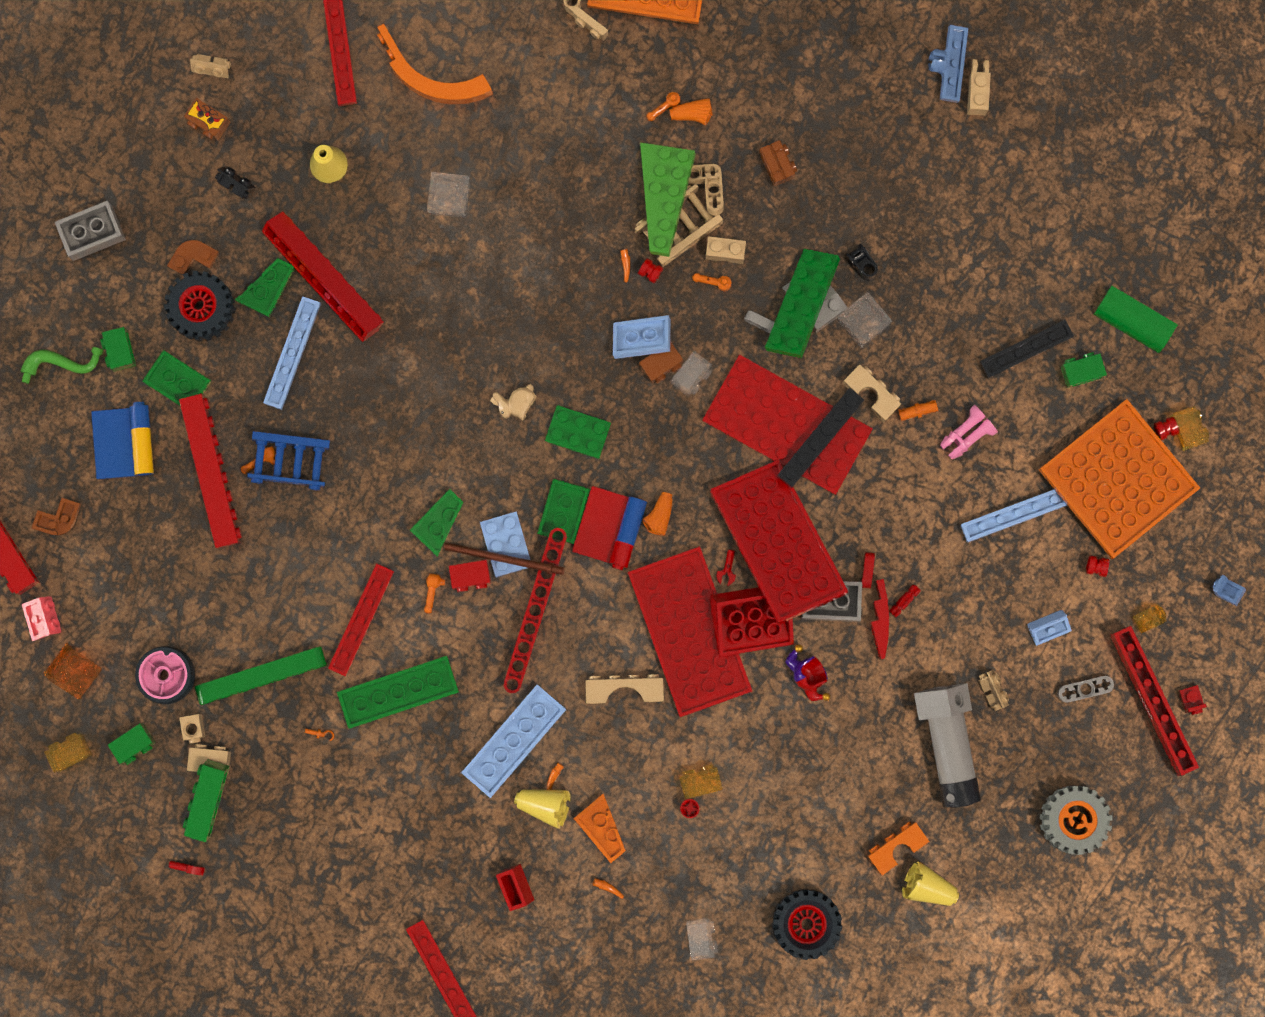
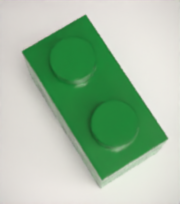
[100,327,136,372]
[1061,352,1107,389]
[108,723,156,765]

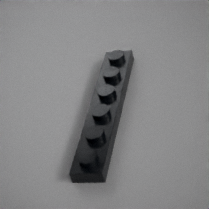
[777,388,864,488]

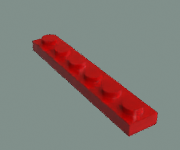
[323,0,357,106]
[328,563,394,677]
[406,919,477,1017]

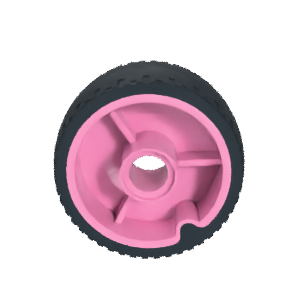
[135,646,196,704]

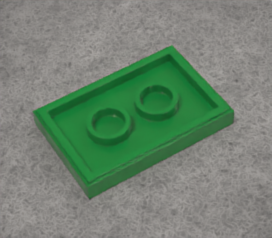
[142,350,212,406]
[537,479,590,544]

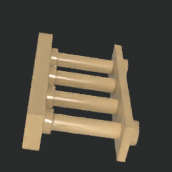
[635,184,723,267]

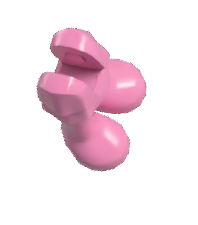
[940,405,998,459]

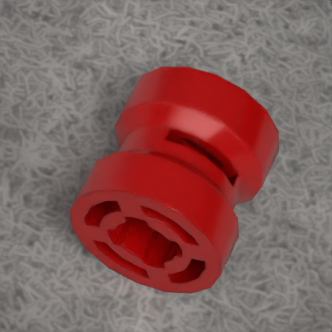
[638,258,664,284]
[1153,417,1179,441]
[1086,555,1109,577]
[680,799,700,818]

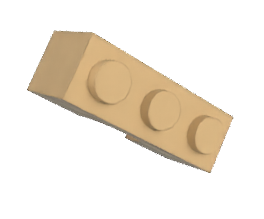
[842,364,901,423]

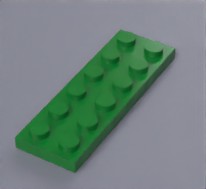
[765,249,840,358]
[337,656,459,729]

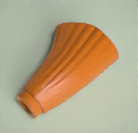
[669,98,713,125]
[642,492,673,536]

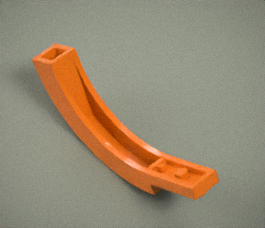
[377,24,493,105]

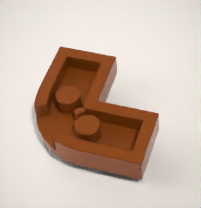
[167,240,220,275]
[31,498,81,536]

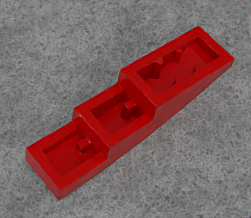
[870,579,889,660]

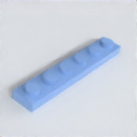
[263,296,321,410]
[960,489,1068,543]

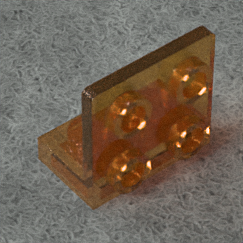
[43,643,102,699]

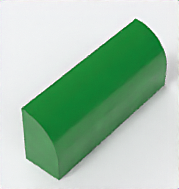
[1093,286,1178,353]

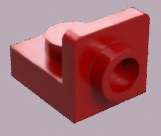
[1178,685,1207,715]

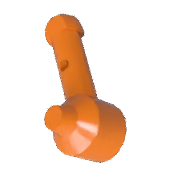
[646,92,681,121]
[692,273,732,292]
[241,446,276,474]
[424,573,446,614]

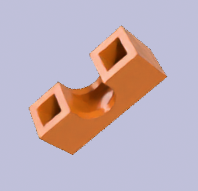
[867,821,930,876]

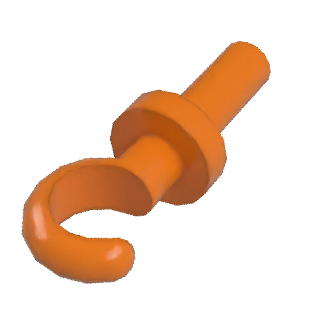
[304,728,334,741]

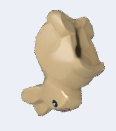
[490,383,537,421]

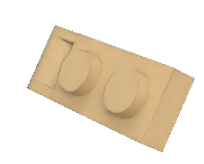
[563,0,608,41]

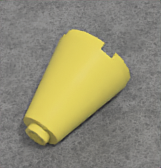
[310,145,348,183]
[514,789,571,829]
[902,862,959,906]

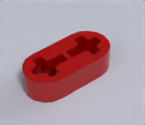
[861,552,875,589]

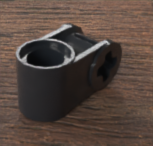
[845,244,878,281]

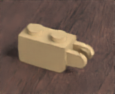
[967,59,991,116]

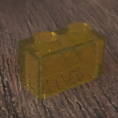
[1170,406,1209,452]
[44,733,93,773]
[679,764,723,799]

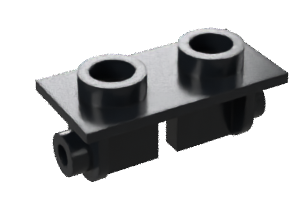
[215,166,256,199]

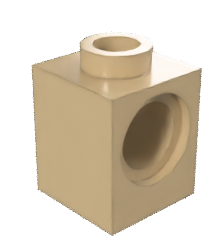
[179,714,205,744]

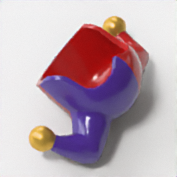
[785,644,830,701]

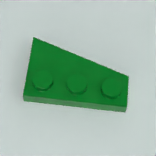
[410,489,463,557]

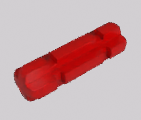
[889,585,921,617]

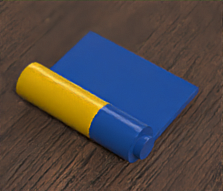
[91,402,154,480]

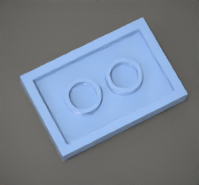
[613,315,671,359]
[480,511,531,578]

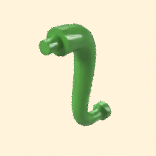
[20,347,104,384]

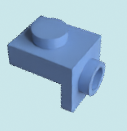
[1213,575,1246,606]

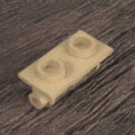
[190,54,231,78]
[979,670,1009,711]

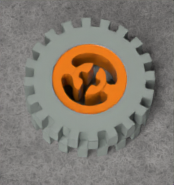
[1040,786,1112,855]

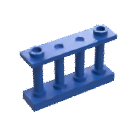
[247,431,330,490]

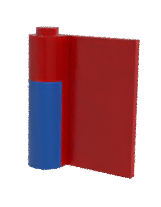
[572,486,647,571]

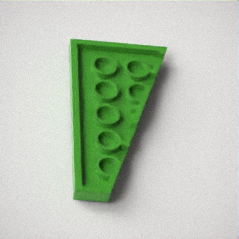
[640,142,696,257]

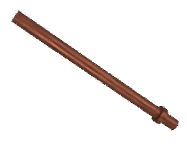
[444,542,565,575]

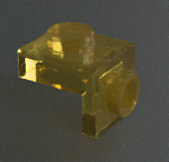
[1133,604,1167,634]

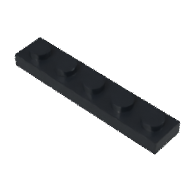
[979,320,1074,379]

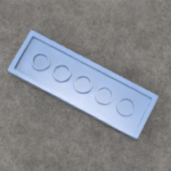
[461,685,566,798]

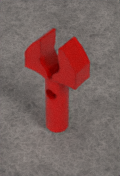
[716,550,736,587]
[169,861,205,876]

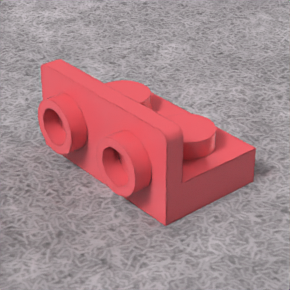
[22,596,61,641]

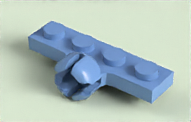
[928,25,968,103]

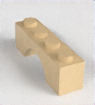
[586,674,664,704]

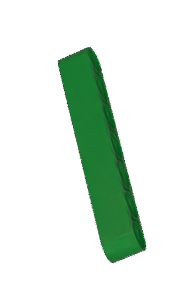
[194,647,327,705]

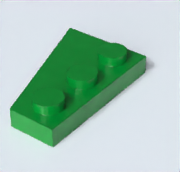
[235,258,295,318]

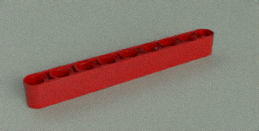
[504,528,567,693]

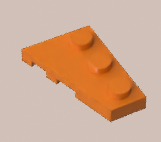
[573,794,626,863]

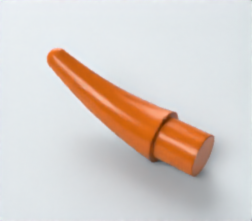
[620,249,630,283]
[547,762,564,790]
[592,878,624,899]

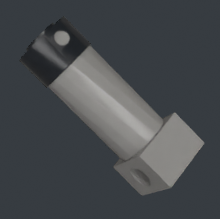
[914,683,981,808]

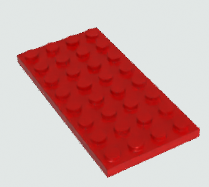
[702,354,873,495]
[710,460,848,625]
[628,546,752,717]

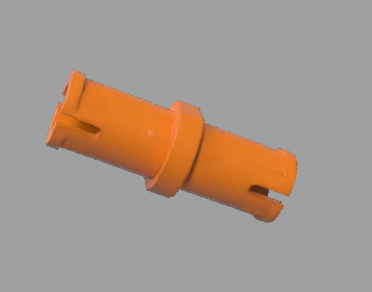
[898,400,938,421]

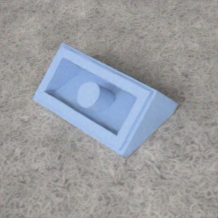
[1027,610,1072,646]

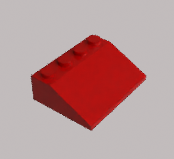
[710,587,794,657]

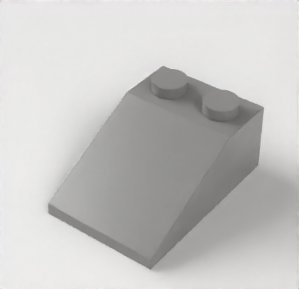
[782,281,848,334]

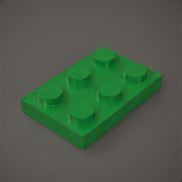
[545,405,611,459]

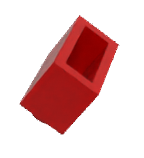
[449,560,491,593]
[496,864,535,911]

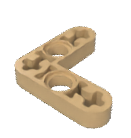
[688,164,724,216]

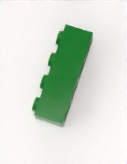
[183,759,230,843]

